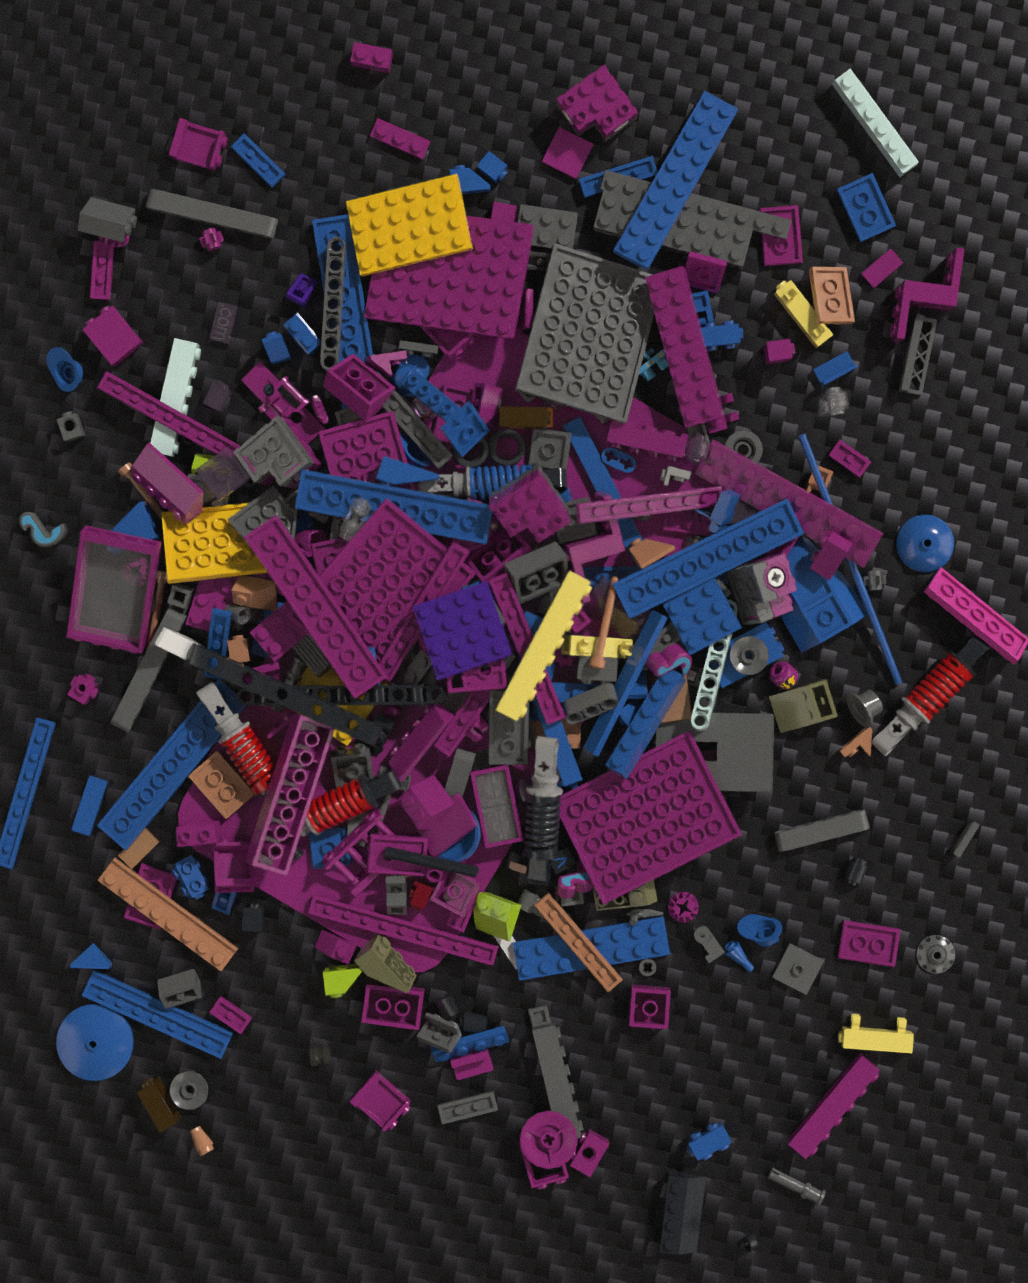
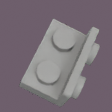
[660,466,691,486]

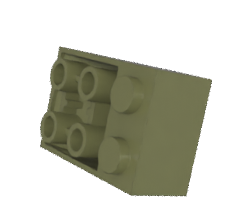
[769,679,838,733]
[593,880,657,911]
[355,934,417,993]

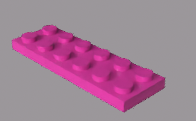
[924,567,1028,665]

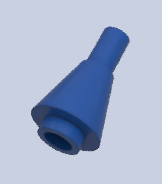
[724,941,754,972]

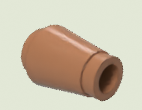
[190,1126,214,1156]

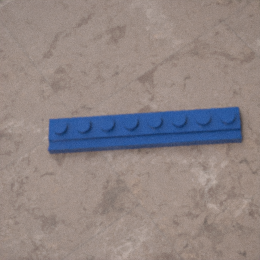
[82,969,233,1059]

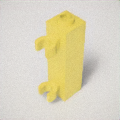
[774,280,833,348]
[561,635,634,658]
[838,1014,914,1053]

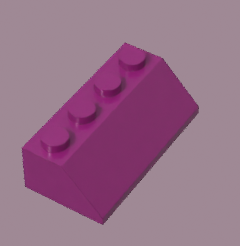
[132,443,204,525]
[388,703,455,782]

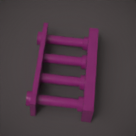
[322,808,406,897]

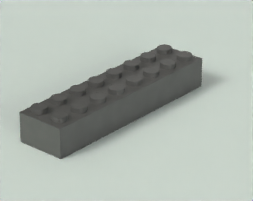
[593,190,753,269]

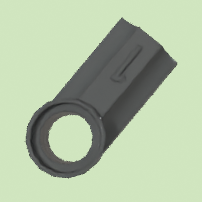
[225,603,263,624]
[517,889,545,919]

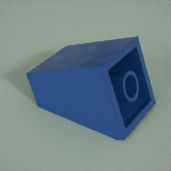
[106,501,162,555]

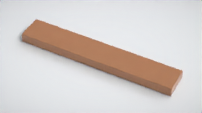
[534,892,623,992]

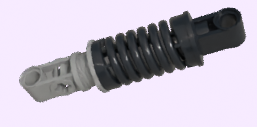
[522,736,563,886]

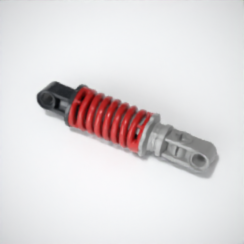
[871,635,991,756]
[196,682,275,799]
[300,769,402,837]

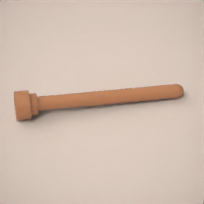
[118,462,164,520]
[146,570,168,651]
[589,577,619,669]

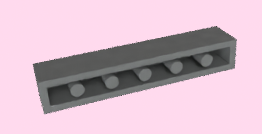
[532,1022,584,1138]

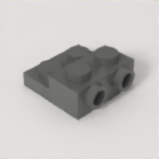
[331,744,374,788]

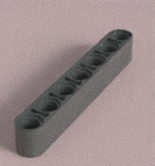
[145,189,278,239]
[321,237,346,371]
[110,607,187,732]

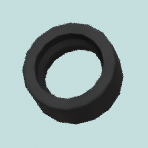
[489,429,525,466]
[451,437,489,468]

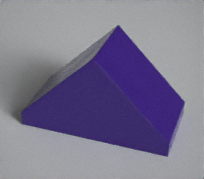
[286,273,318,308]

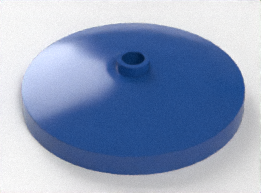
[56,1003,134,1081]

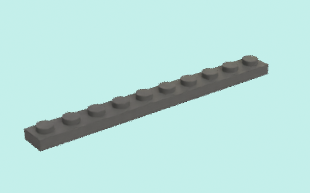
[600,170,792,240]

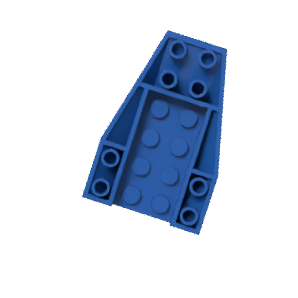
[763,536,868,653]

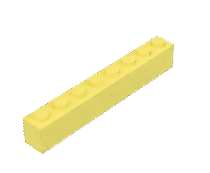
[496,571,592,721]

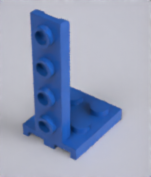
[402,371,490,457]

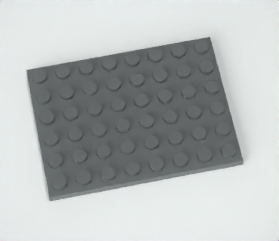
[515,243,654,424]

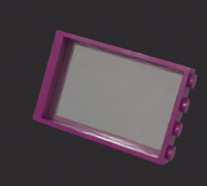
[67,525,161,654]

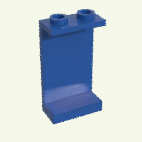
[703,622,785,688]

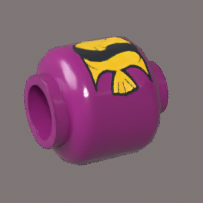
[770,661,798,690]

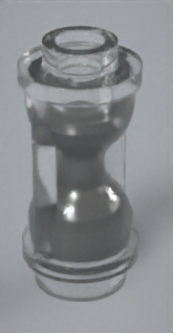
[339,498,371,541]

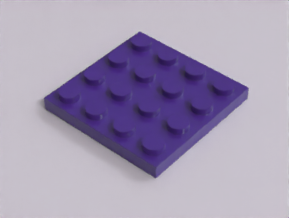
[413,581,512,681]

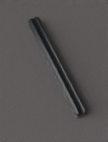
[384,847,479,877]

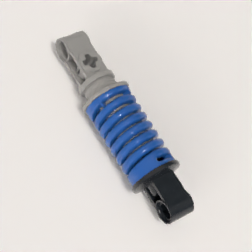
[415,463,567,501]

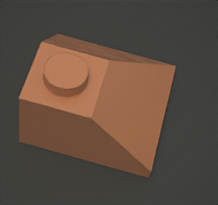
[628,538,676,569]
[232,575,279,611]

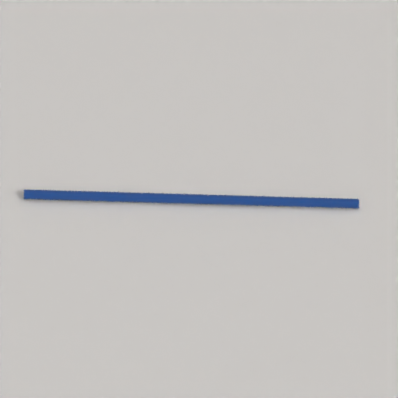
[798,434,902,685]

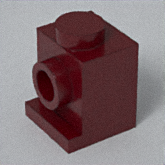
[408,879,434,911]

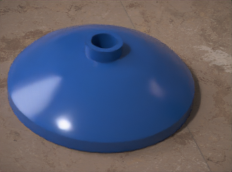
[896,515,954,572]
[438,810,480,862]

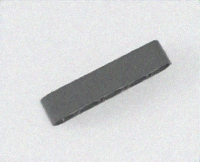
[774,809,870,852]

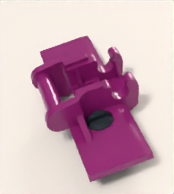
[242,361,325,444]

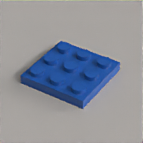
[663,577,742,655]

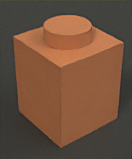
[228,635,252,662]

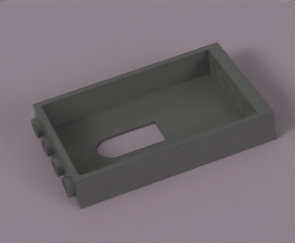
[653,713,774,792]

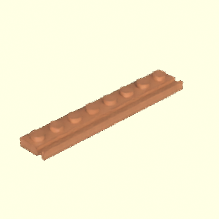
[98,857,238,971]

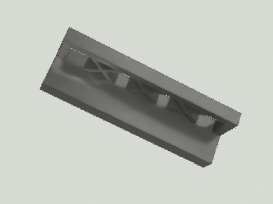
[899,314,937,396]

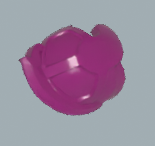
[295,529,329,560]

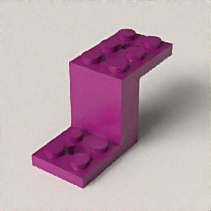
[889,248,964,343]
[560,491,625,603]
[409,658,507,693]

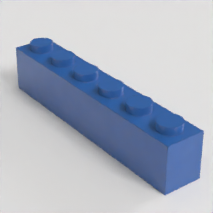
[606,670,686,780]

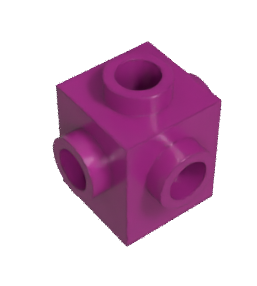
[552,645,578,669]
[67,673,99,704]

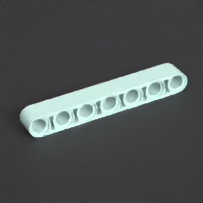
[691,600,737,731]

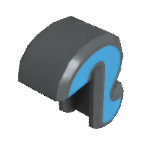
[19,512,68,548]

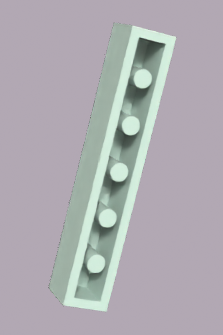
[832,69,919,177]
[151,338,201,457]

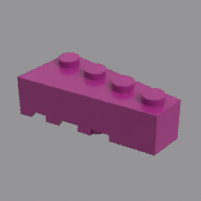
[606,420,688,462]

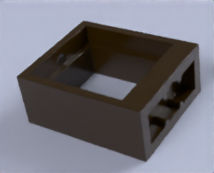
[500,407,551,429]
[137,1076,182,1133]

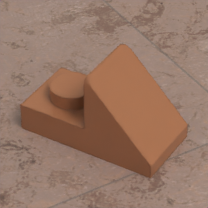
[838,727,872,757]

